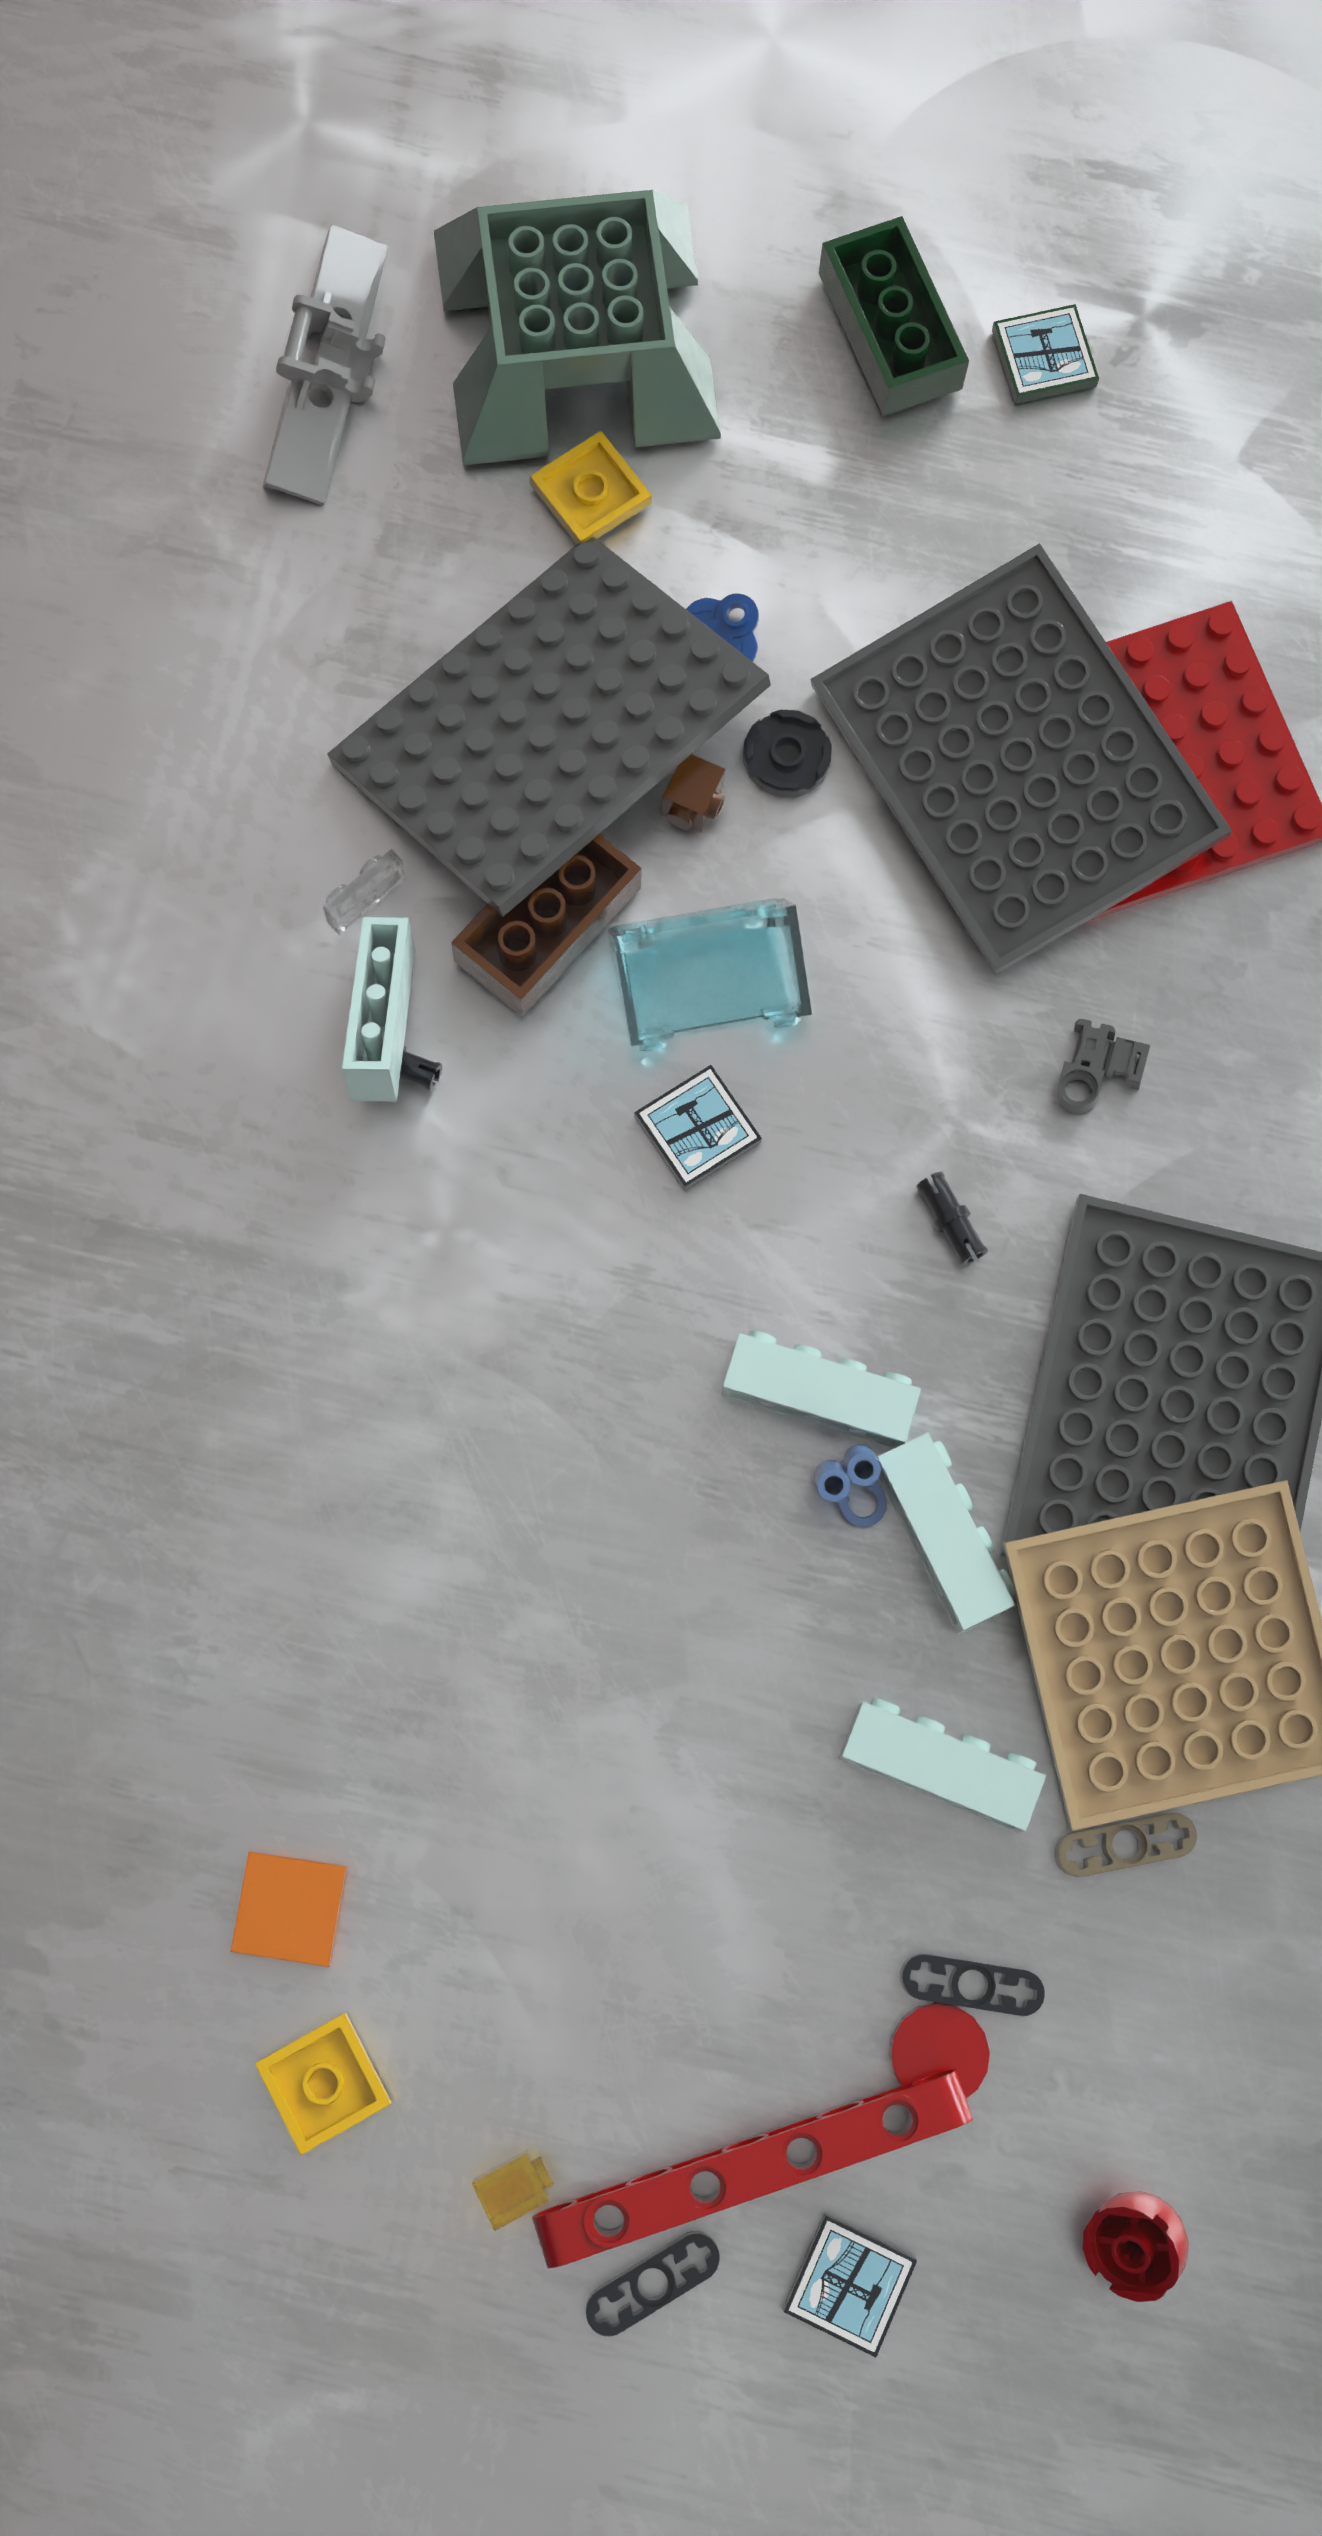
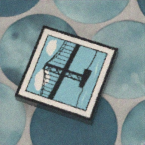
[634,1065,762,1191]
[782,2213,917,2358]

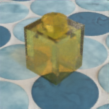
[472,2150,554,2231]

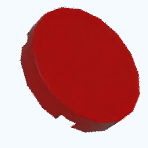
[889,2002,990,2098]

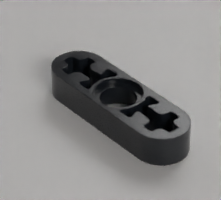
[900,1954,1045,2016]
[586,2231,720,2337]

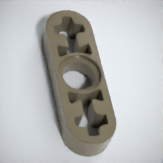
[1054,1813,1197,1877]

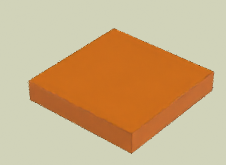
[230,1852,347,1967]

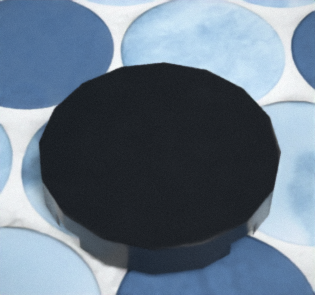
[743,709,832,798]

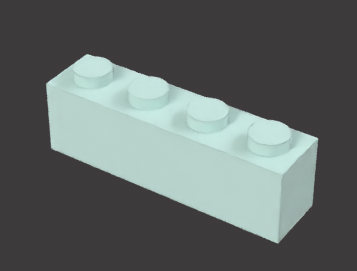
[342,917,415,1102]
[721,1331,921,1448]
[877,1432,1015,1635]
[838,1698,1046,1832]

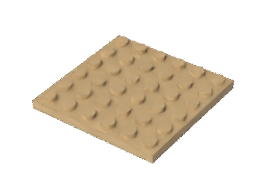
[1003,1480,1322,1831]

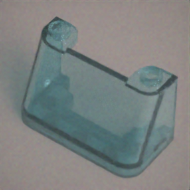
[607,898,812,1051]

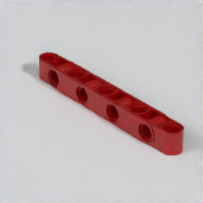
[532,2069,973,2269]

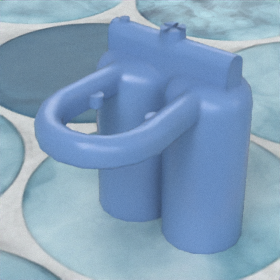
[814,1444,887,1527]

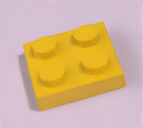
[530,431,652,544]
[255,2012,392,2155]

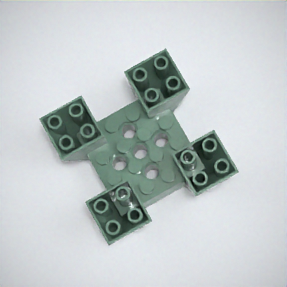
[434,189,721,465]

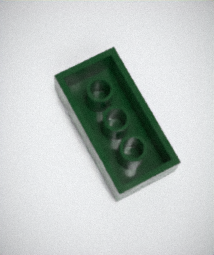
[818,216,969,417]

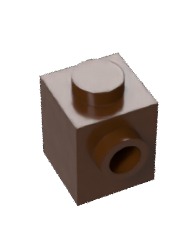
[661,754,726,832]

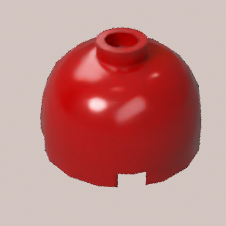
[1082,2191,1189,2302]

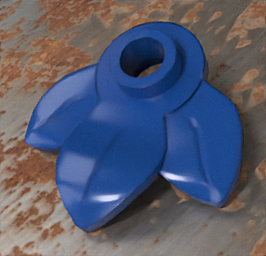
[686,593,759,662]

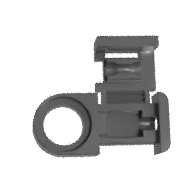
[1057,1019,1150,1114]

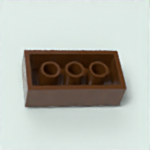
[451,834,642,1018]

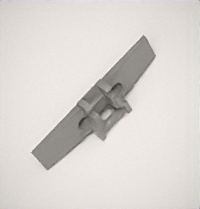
[262,224,388,506]

